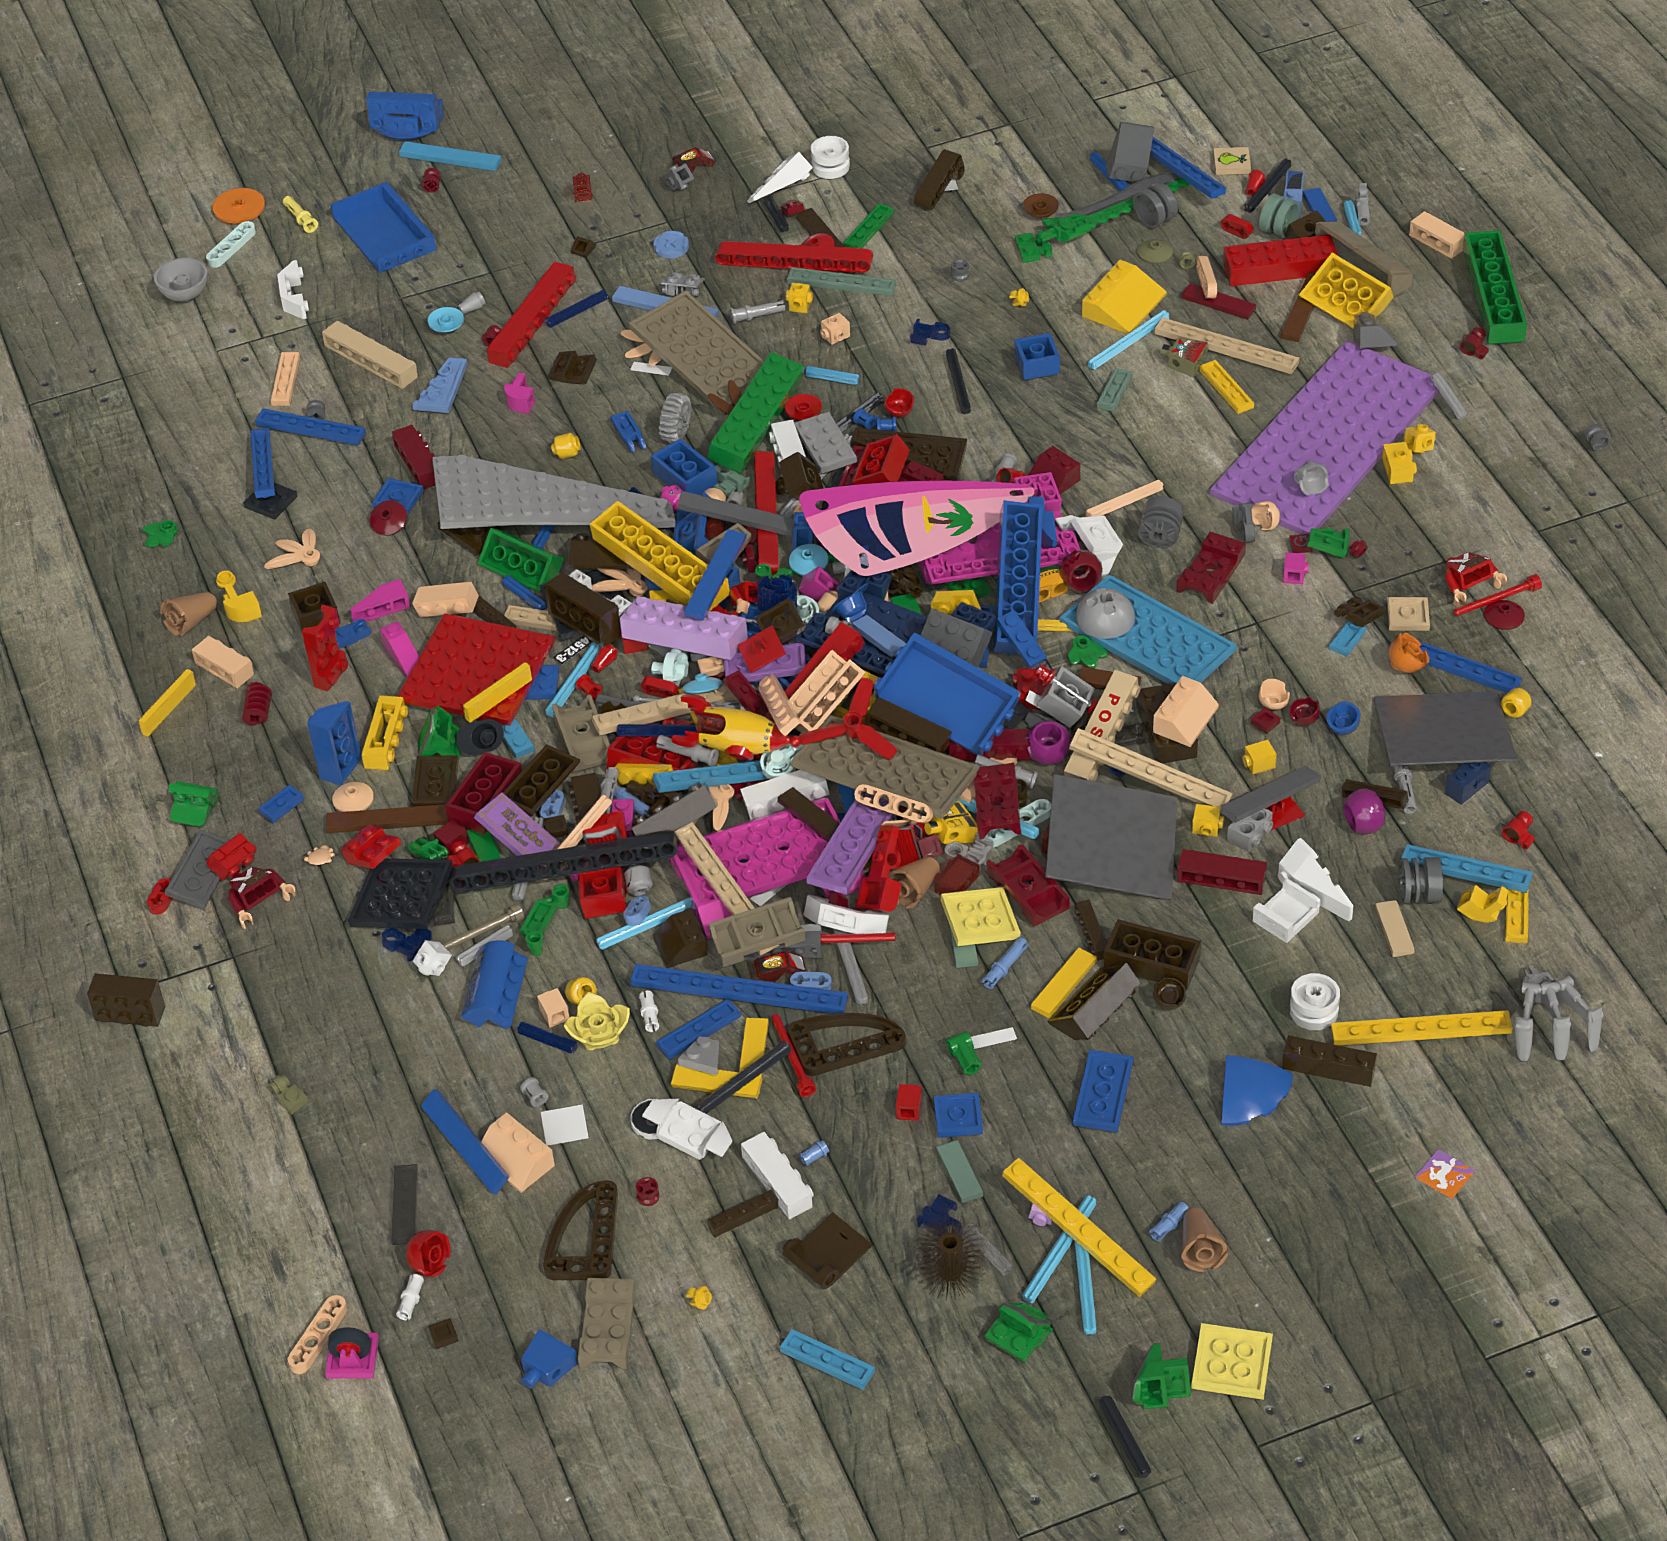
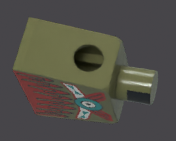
[1161,338,1208,378]

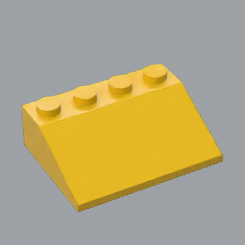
[1299,253,1394,329]
[1082,260,1167,334]

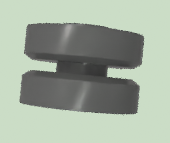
[1133,182,1178,229]

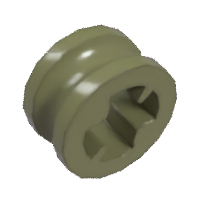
[1179,251,1196,269]

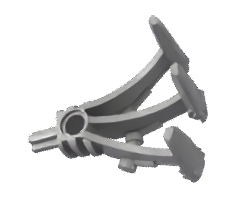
[1514,965,1603,1061]

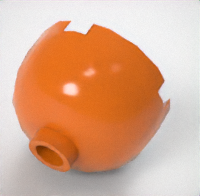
[1388,633,1429,673]

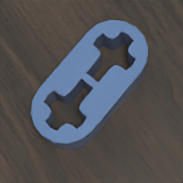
[540,790,565,819]
[623,896,651,926]
[790,972,832,990]

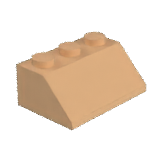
[1153,676,1219,747]
[481,1112,555,1193]

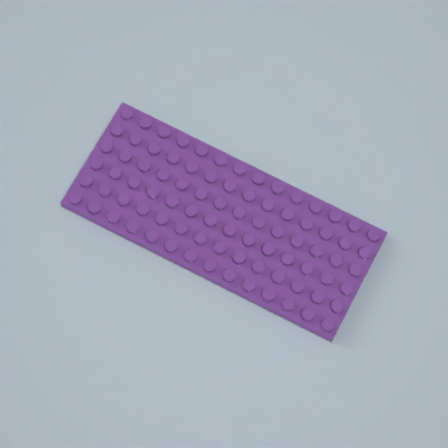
[1210,341,1439,534]

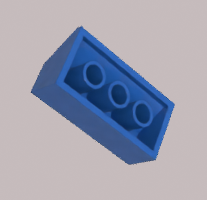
[307,701,362,786]

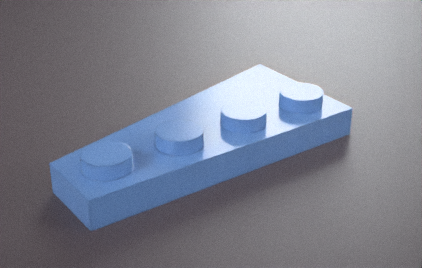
[412,357,468,413]

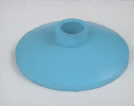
[428,307,464,332]
[789,544,828,576]
[682,674,723,693]

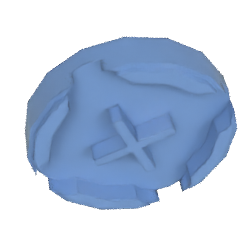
[653,231,689,258]

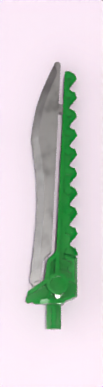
[1036,166,1200,243]

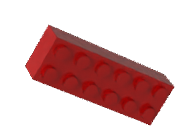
[1223,234,1338,287]

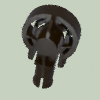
[884,565,923,598]
[626,780,678,815]

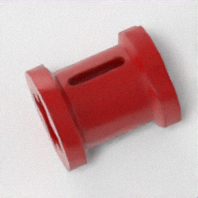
[575,674,602,700]

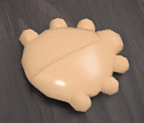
[304,845,335,865]

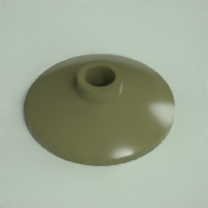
[1137,239,1173,264]

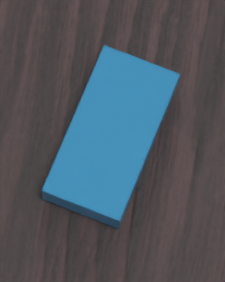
[1329,621,1367,657]

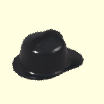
[457,719,504,755]

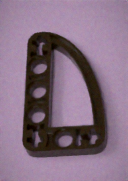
[788,1013,906,1076]
[543,1180,618,1280]

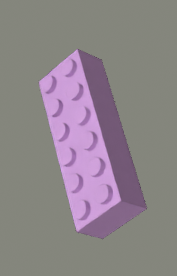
[620,596,748,660]

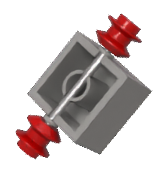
[1034,663,1099,728]

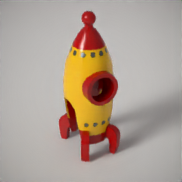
[672,694,801,760]

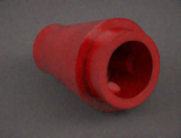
[1246,170,1265,196]
[590,644,618,673]

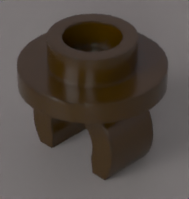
[775,476,787,495]

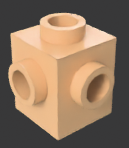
[820,313,850,345]

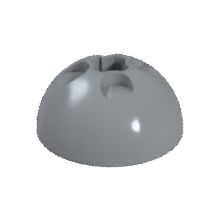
[154,258,208,302]
[1075,588,1135,639]

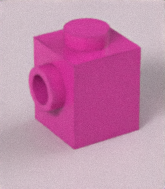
[1283,552,1309,584]

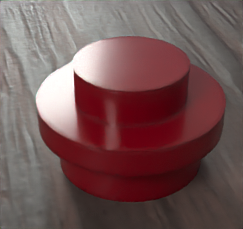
[1350,540,1368,558]

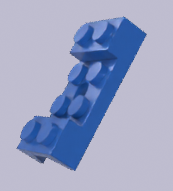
[673,492,711,557]

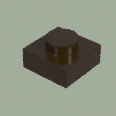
[544,815,568,838]
[428,1318,459,1349]

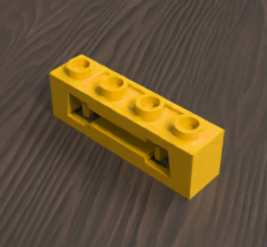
[362,696,408,770]

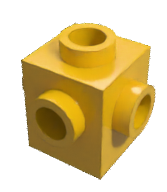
[786,283,813,313]
[1404,424,1436,453]

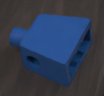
[521,1329,578,1389]

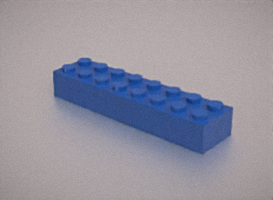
[993,500,1043,655]

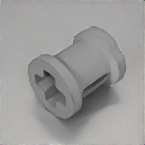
[520,1077,549,1107]

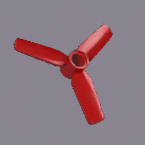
[799,678,897,760]

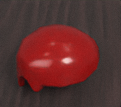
[885,388,914,418]

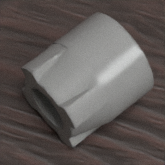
[726,490,744,505]

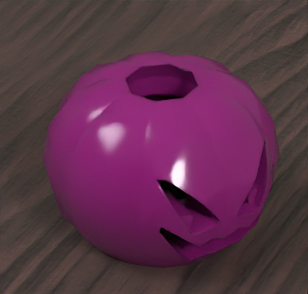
[1026,720,1071,765]
[1343,788,1385,835]

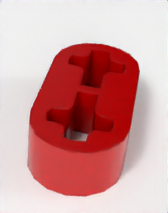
[1220,214,1254,239]
[640,676,679,698]
[147,878,173,915]

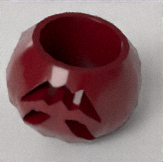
[1060,550,1103,593]

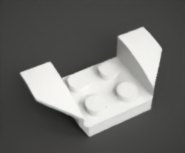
[1055,515,1123,576]
[642,1099,732,1160]

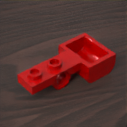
[855,825,901,912]

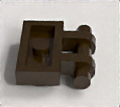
[1334,597,1385,627]

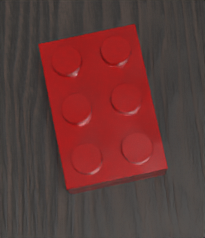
[852,434,910,485]

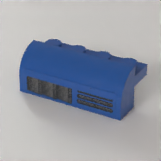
[461,940,528,1030]

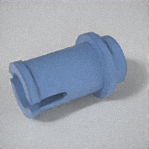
[799,1140,829,1167]

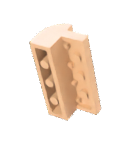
[789,650,865,733]

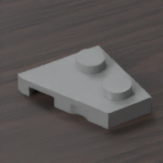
[678,1036,720,1075]

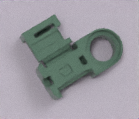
[714,464,750,501]

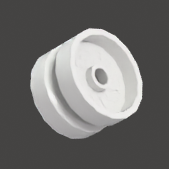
[811,136,850,179]
[1290,973,1340,1030]

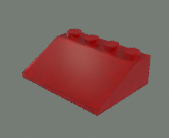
[607,723,708,791]

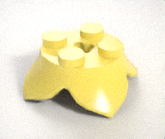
[564,992,630,1050]

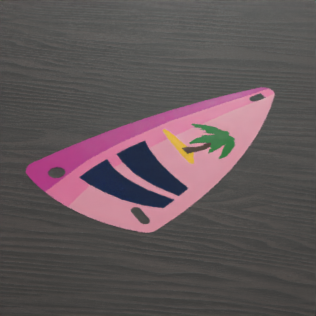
[799,481,1034,576]

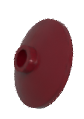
[370,500,407,536]
[1484,600,1525,630]

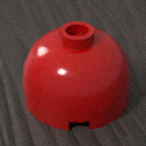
[406,1230,451,1277]

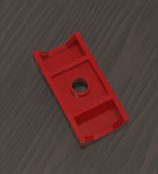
[302,605,348,692]

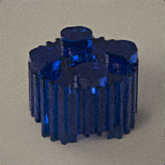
[757,574,797,611]

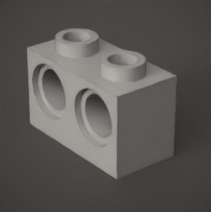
[1227,809,1273,852]

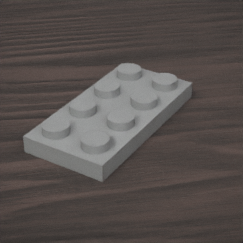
[794,412,857,473]

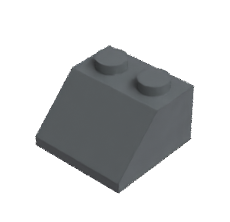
[1354,312,1397,348]

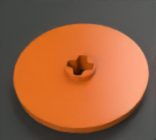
[212,188,265,224]

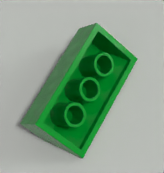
[477,528,564,592]

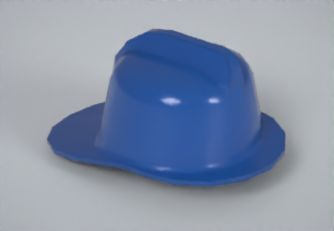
[831,583,869,622]

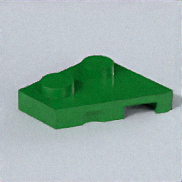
[1307,528,1350,558]

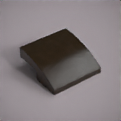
[548,350,597,384]

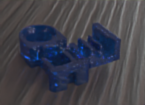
[910,319,950,345]
[382,928,432,962]
[917,1194,963,1238]

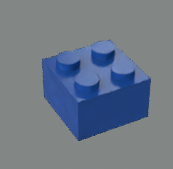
[1014,333,1060,380]

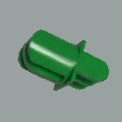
[408,836,448,859]

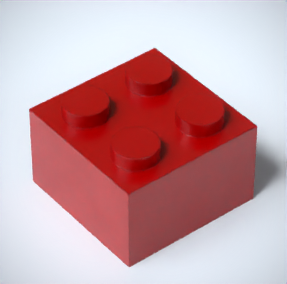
[579,866,627,919]

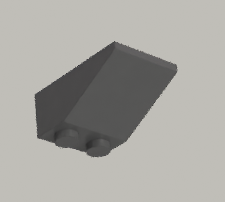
[1105,122,1154,182]

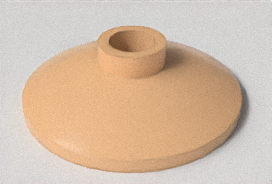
[332,782,374,812]

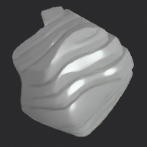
[1294,461,1329,495]

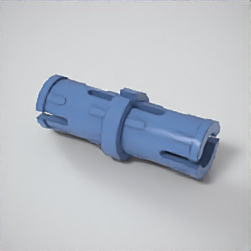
[1149,1202,1189,1242]

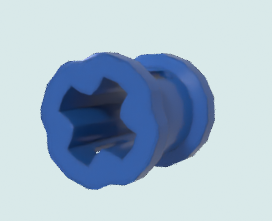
[853,408,878,429]
[877,417,896,431]

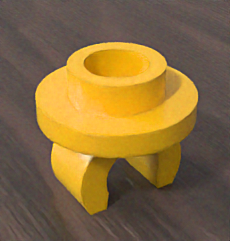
[1009,288,1029,307]
[685,1286,712,1310]

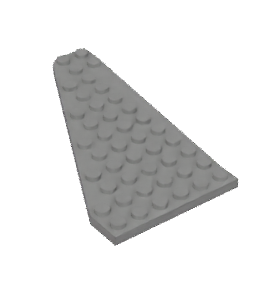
[433,455,675,529]

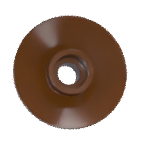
[1023,193,1059,217]

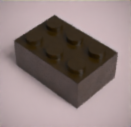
[87,973,166,1027]

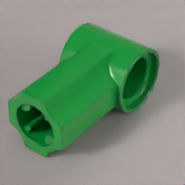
[946,1031,982,1075]

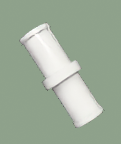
[639,990,659,1032]
[396,1274,424,1320]

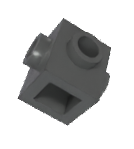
[664,163,694,191]

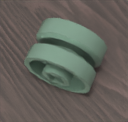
[1259,193,1300,239]

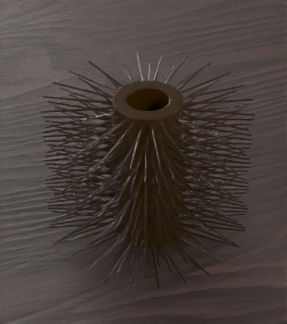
[915,1214,985,1300]

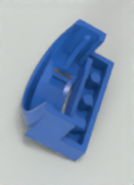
[366,91,444,141]

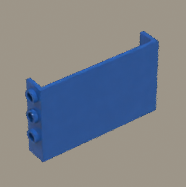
[330,182,436,273]
[874,632,1020,756]

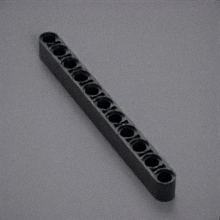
[450,831,678,892]

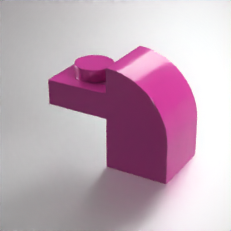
[504,373,535,414]

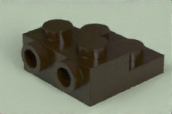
[755,598,807,644]

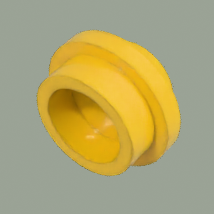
[216,571,236,588]

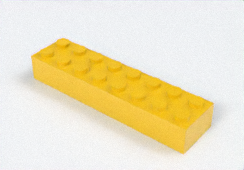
[590,501,730,611]

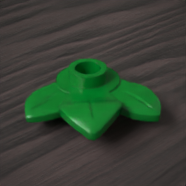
[142,520,178,547]
[1068,635,1108,669]

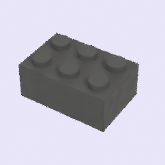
[921,608,993,668]

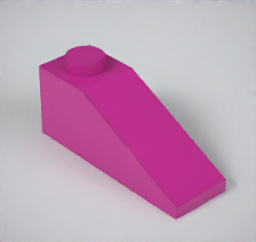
[350,579,410,622]
[380,621,419,678]

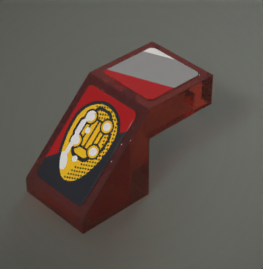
[672,147,716,173]
[753,951,807,983]

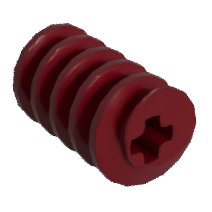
[242,682,272,725]

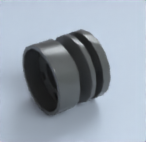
[1138,496,1184,549]
[1398,857,1443,903]

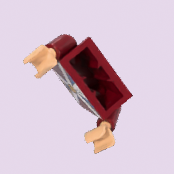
[228,867,295,929]

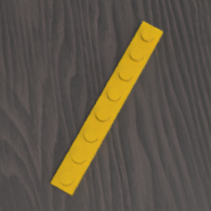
[1330,1010,1513,1046]
[1002,1158,1156,1298]

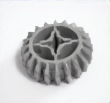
[659,393,692,443]

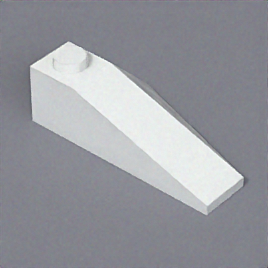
[747,152,813,203]
[1278,838,1353,921]

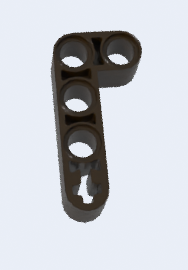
[914,149,965,210]

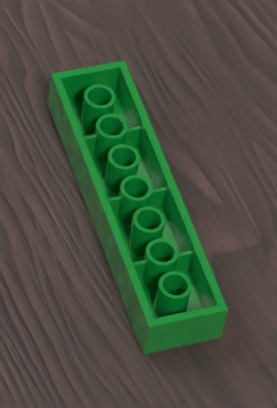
[1462,230,1527,344]
[707,352,805,474]

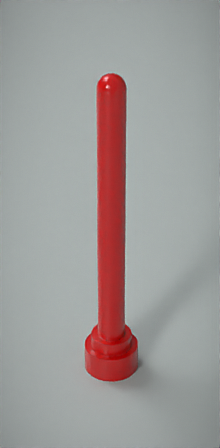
[1453,574,1542,616]
[771,1013,817,1097]

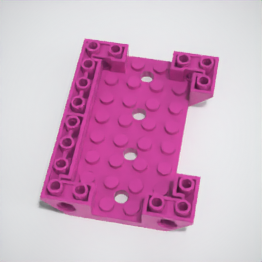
[902,472,1081,584]
[668,798,864,939]

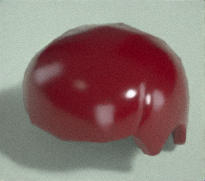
[1289,696,1320,726]

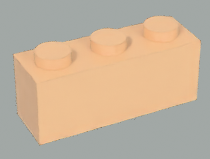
[1409,211,1464,259]
[412,582,479,617]
[192,636,254,688]

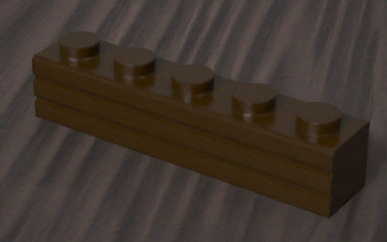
[473,596,517,628]
[1341,779,1409,809]
[1075,900,1107,961]
[707,1190,778,1238]

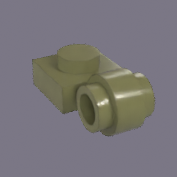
[268,1075,309,1115]

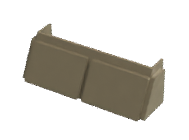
[1315,222,1414,297]

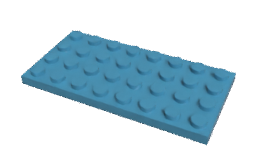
[1060,575,1237,684]

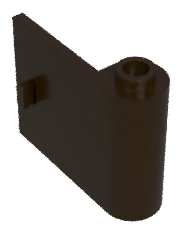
[783,1212,872,1289]

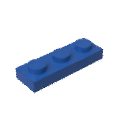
[996,610,1047,669]

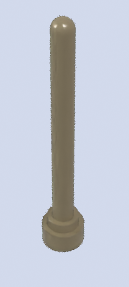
[442,903,525,950]

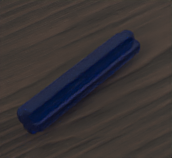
[517,1021,578,1054]

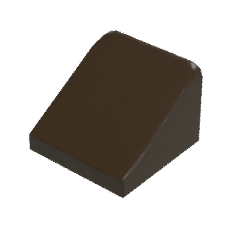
[571,236,596,258]
[1070,710,1088,739]

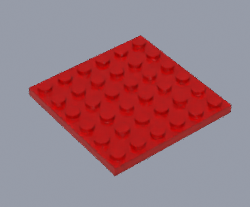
[397,613,555,726]

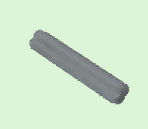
[1431,372,1467,419]
[456,925,513,966]

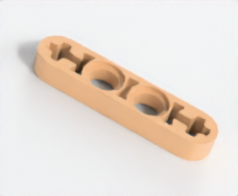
[1196,256,1217,298]
[854,784,933,824]
[288,1295,347,1374]

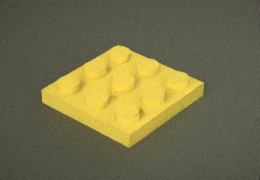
[941,887,1021,946]
[1191,1323,1273,1400]

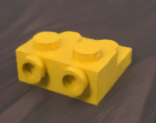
[931,590,981,615]

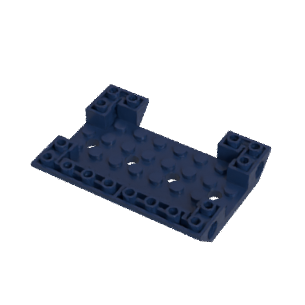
[796,564,996,675]

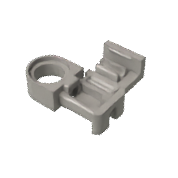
[945,833,993,874]

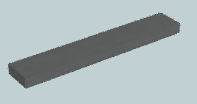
[677,491,795,537]
[1220,766,1321,823]

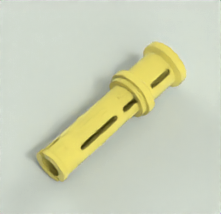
[283,196,318,233]

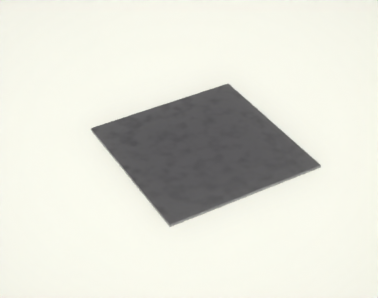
[1374,692,1517,766]
[1046,774,1177,900]

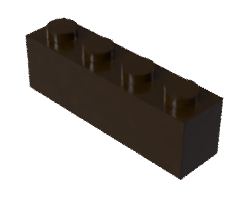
[865,697,952,754]
[568,772,601,843]
[1282,1035,1377,1087]

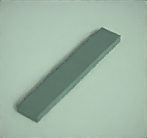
[787,267,896,296]

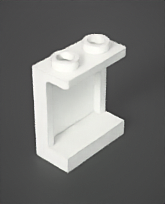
[1253,878,1320,943]

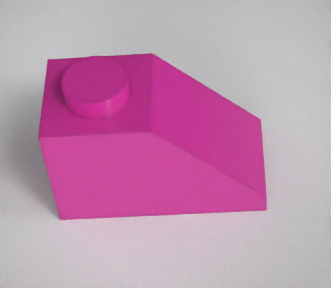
[799,566,840,602]

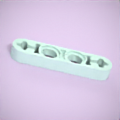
[206,221,256,268]
[985,799,1052,848]

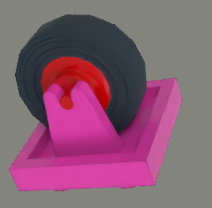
[325,1327,379,1379]

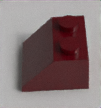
[1028,446,1080,495]

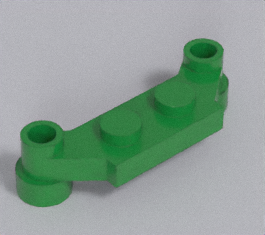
[520,884,570,956]

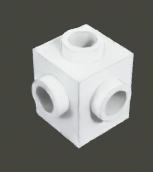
[413,940,452,976]

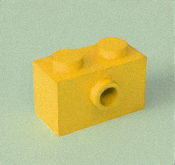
[1382,442,1417,484]

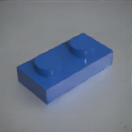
[258,785,304,823]

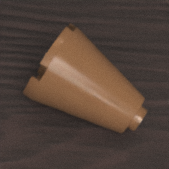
[160,592,217,636]
[888,857,940,909]
[1181,1208,1228,1272]

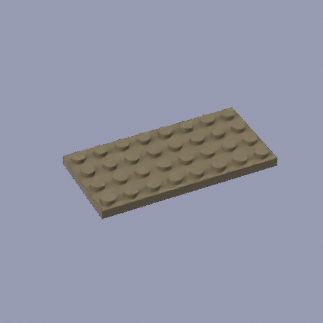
[629,291,764,414]
[791,715,979,819]

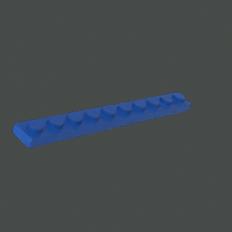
[630,964,848,1014]

